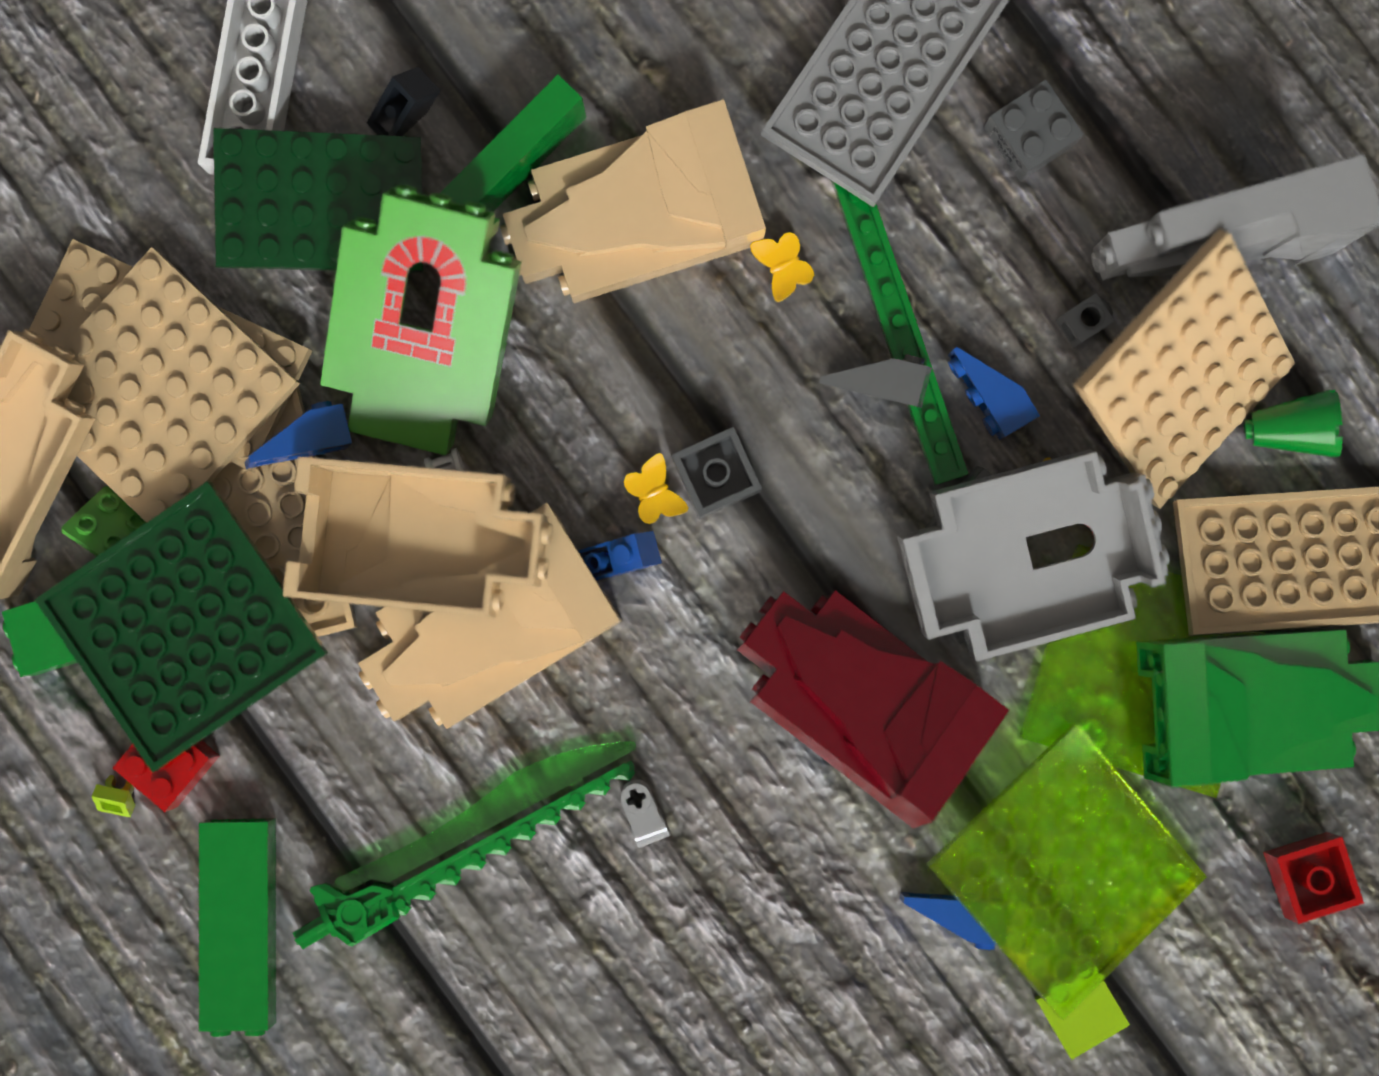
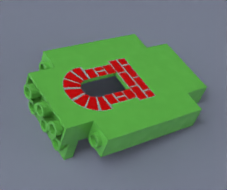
[320,185,522,455]

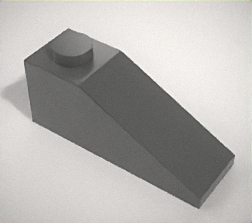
[819,354,932,408]

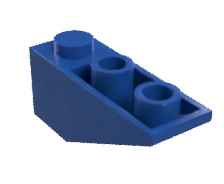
[948,347,1040,440]
[578,531,662,581]

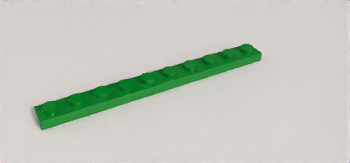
[831,181,969,486]

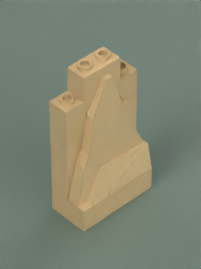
[500,99,766,303]
[0,329,96,599]
[283,457,553,618]
[358,503,622,729]

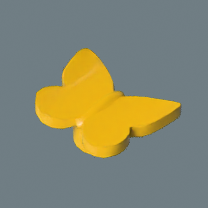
[750,232,814,302]
[624,453,689,524]

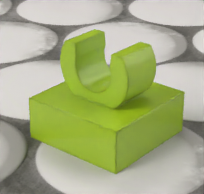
[91,775,135,818]

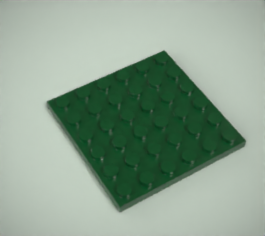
[34,481,328,773]

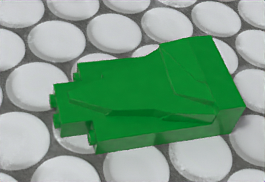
[1136,629,1379,787]

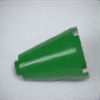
[1244,390,1343,457]

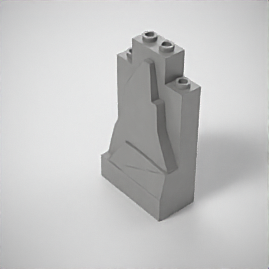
[1091,155,1379,281]

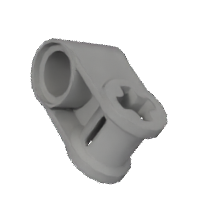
[621,779,671,848]

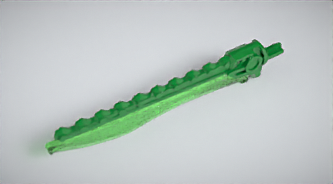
[293,741,637,950]

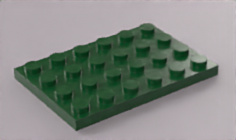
[213,128,423,273]

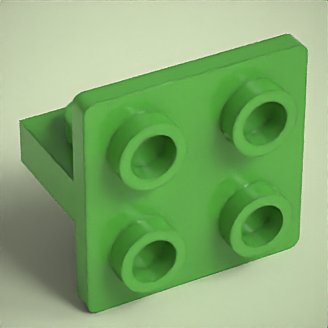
[61,486,147,556]

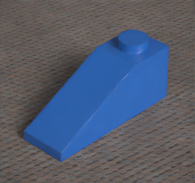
[244,401,352,469]
[900,892,1007,950]

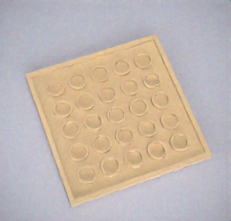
[1073,229,1295,509]
[62,247,301,522]

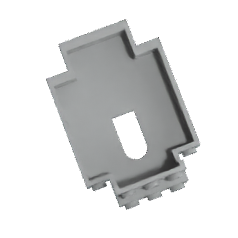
[897,450,1169,662]

